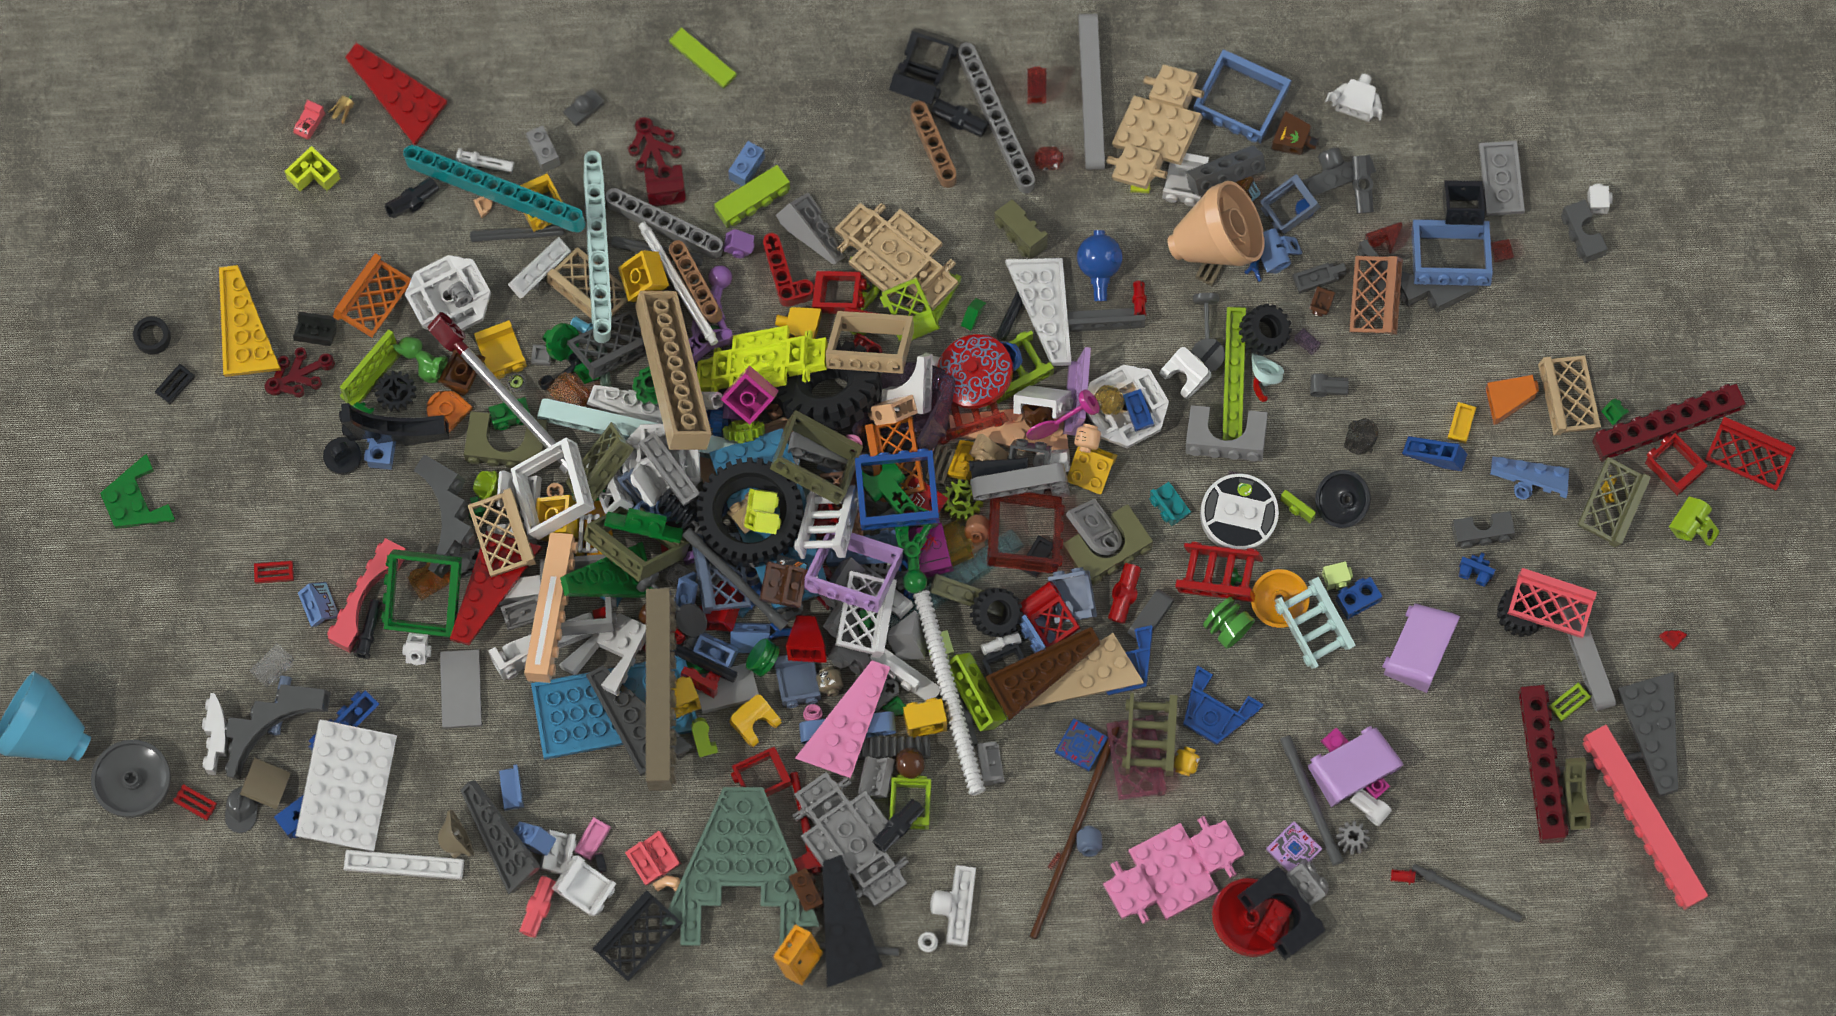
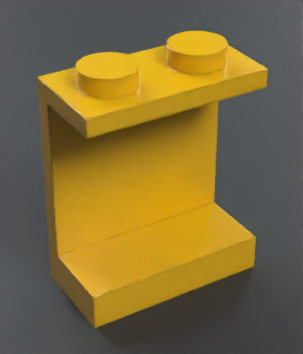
[474,320,527,379]

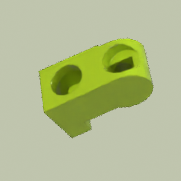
[691,717,718,758]

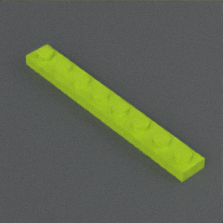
[1222,307,1246,441]

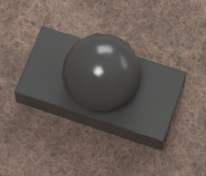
[563,89,604,126]

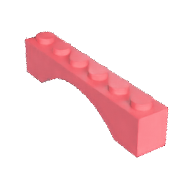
[327,538,406,653]

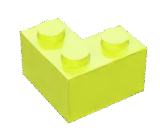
[284,146,341,192]
[744,488,781,534]

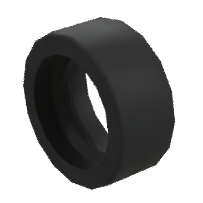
[133,316,171,355]

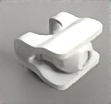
[1160,347,1211,399]

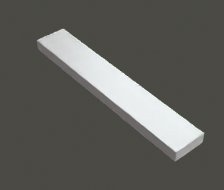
[344,850,464,880]

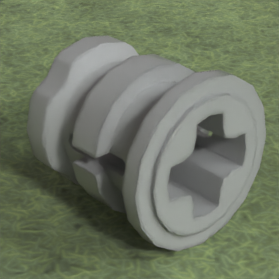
[448,282,472,308]

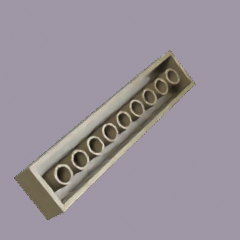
[646,588,677,791]

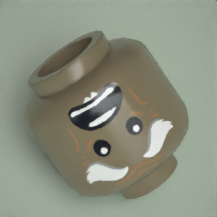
[816,667,844,697]

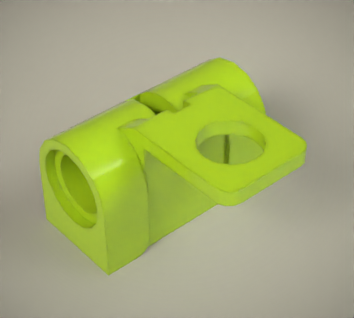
[1669,496,1719,546]

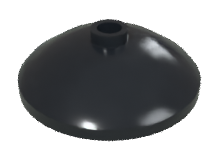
[1315,470,1371,528]

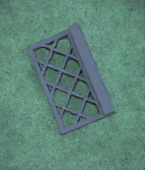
[692,532,751,614]

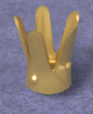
[328,96,354,124]

